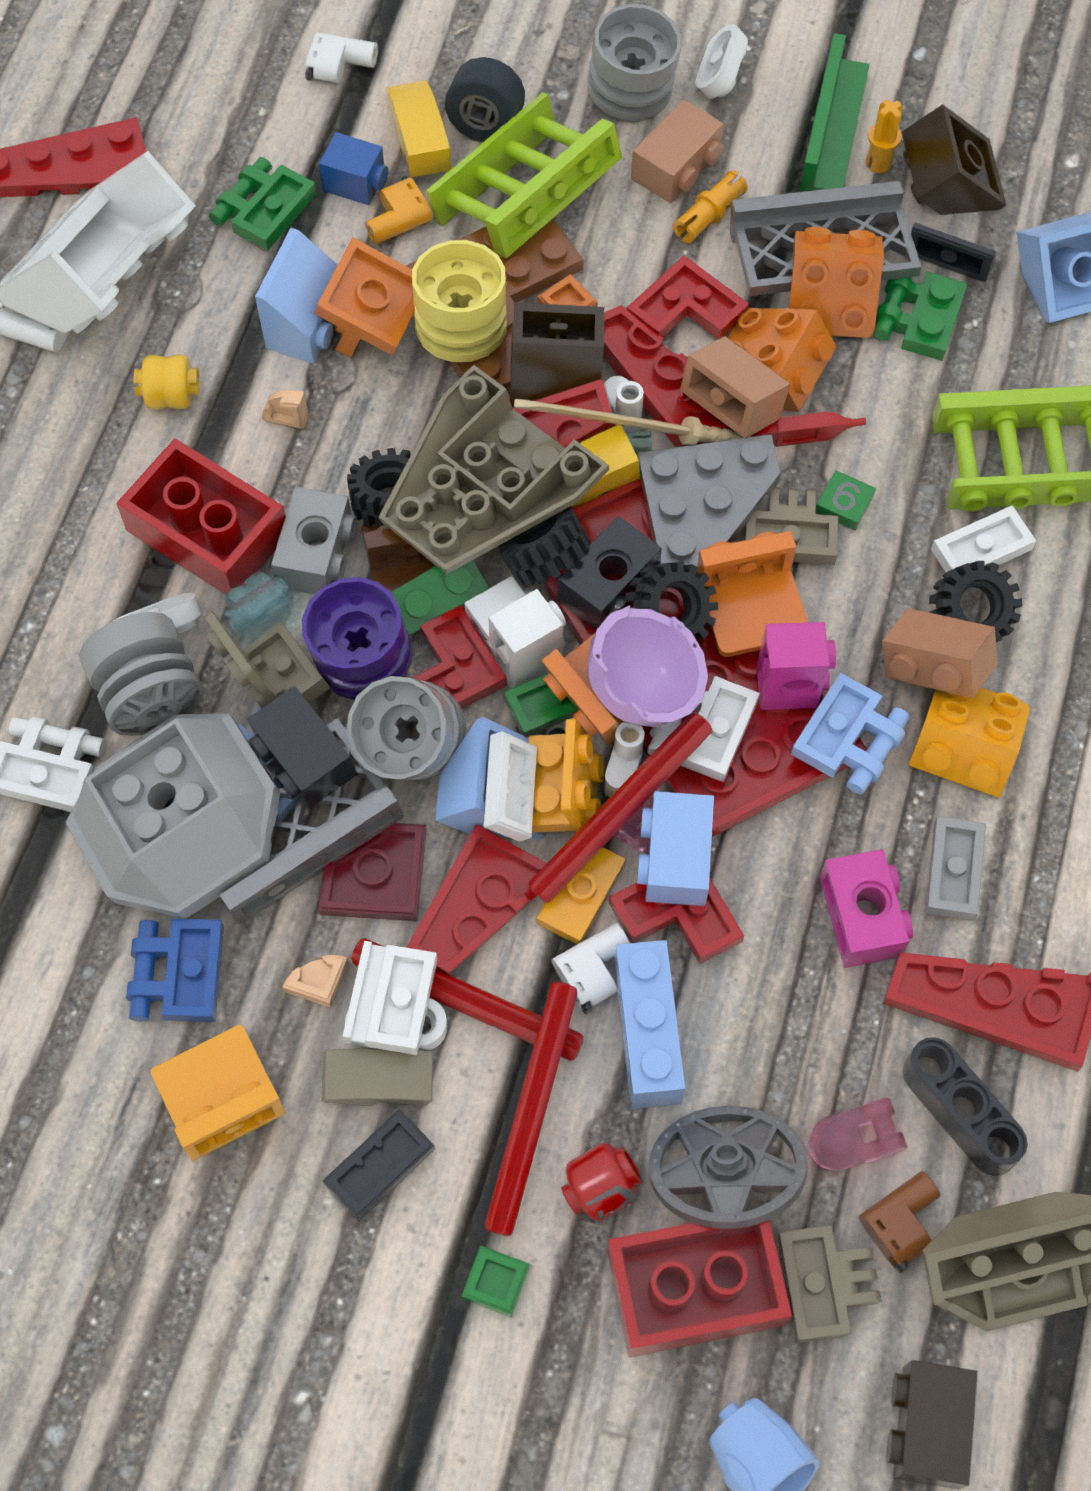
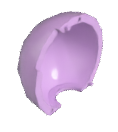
[587,606,708,727]

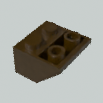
[510,302,604,408]

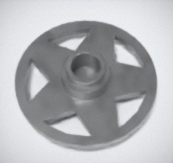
[649,1106,808,1229]

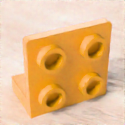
[151,1025,286,1162]

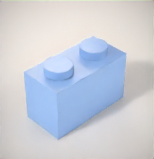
[637,791,714,906]

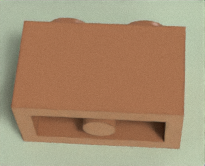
[631,99,724,204]
[680,336,790,438]
[882,608,997,698]

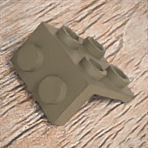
[204,611,330,708]

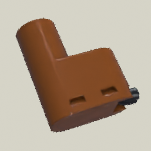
[859,1171,940,1273]

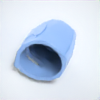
[710,1398,820,1491]

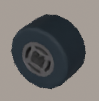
[445,57,525,142]

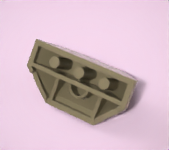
[922,1192,1091,1331]

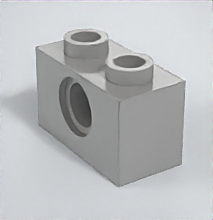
[271,486,357,595]

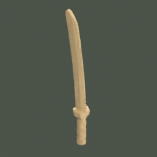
[514,399,751,446]

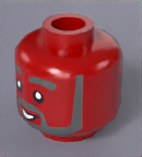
[561,1142,643,1222]

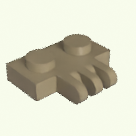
[744,487,838,565]
[777,1225,882,1343]

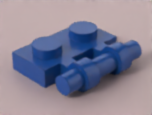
[126,919,224,1022]

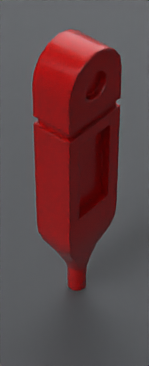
[751,412,866,447]

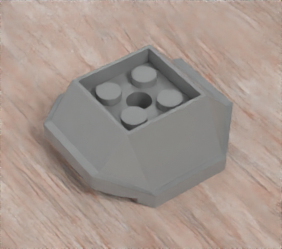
[65,714,281,919]

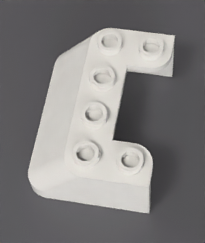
[0,151,196,334]

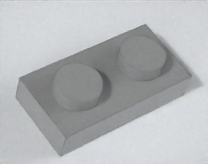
[925,816,986,921]

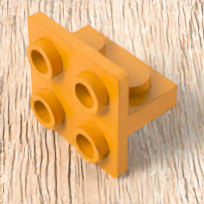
[528,719,605,833]

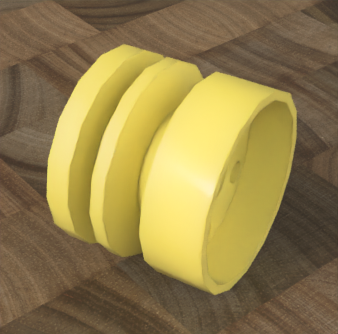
[412,240,507,362]

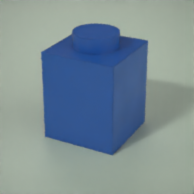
[319,132,388,205]

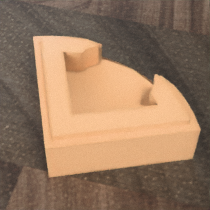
[262,390,309,429]
[283,955,349,1008]

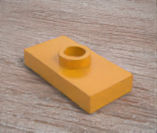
[536,847,626,945]

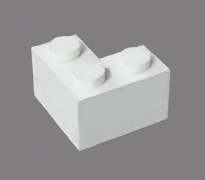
[464,576,566,689]

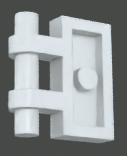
[647,676,760,782]
[0,717,106,812]

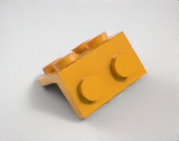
[908,687,1030,798]

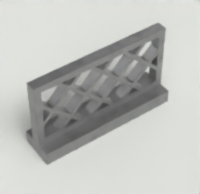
[729,181,921,296]
[220,718,404,925]

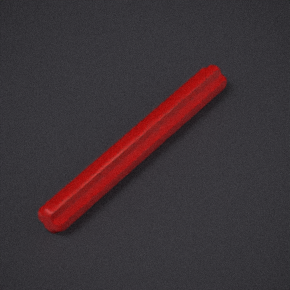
[529,712,712,903]
[351,938,584,1061]
[485,982,578,1236]

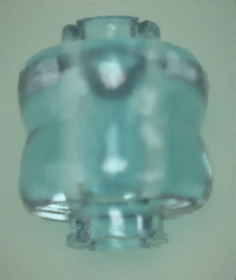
[223,571,293,639]

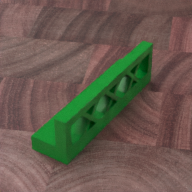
[800,33,870,192]

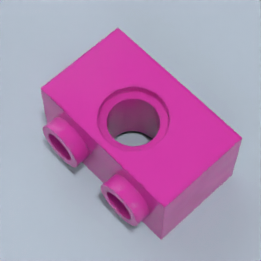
[756,622,836,710]
[820,849,913,968]

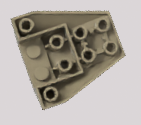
[379,365,610,574]

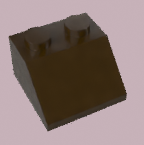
[901,104,1006,215]

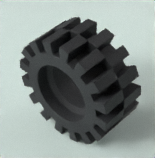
[347,448,411,528]
[498,507,590,586]
[929,561,1022,642]
[625,562,718,639]

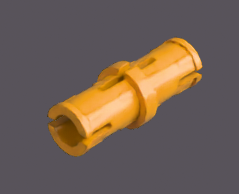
[672,170,748,244]

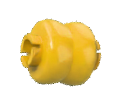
[134,354,201,410]

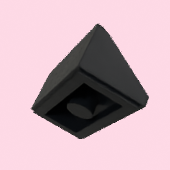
[911,222,996,282]

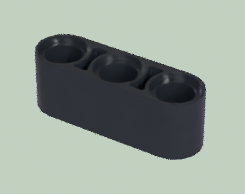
[903,1037,1028,1176]

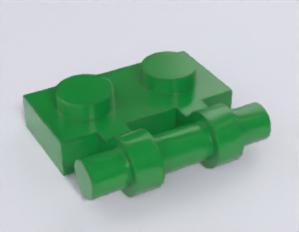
[209,157,317,251]
[873,262,968,361]

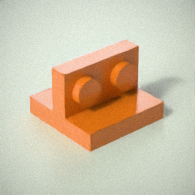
[313,237,415,358]

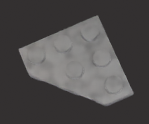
[637,434,781,566]

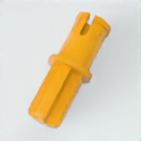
[865,99,903,173]

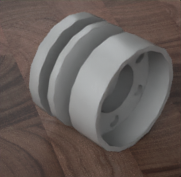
[588,4,681,121]
[79,612,204,736]
[346,676,466,780]

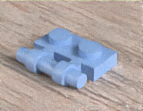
[791,672,910,794]

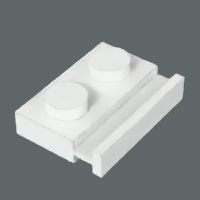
[343,941,437,1055]

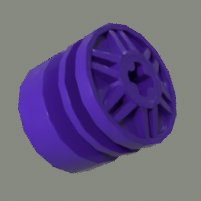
[302,577,412,700]

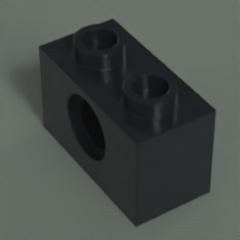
[557,516,662,630]

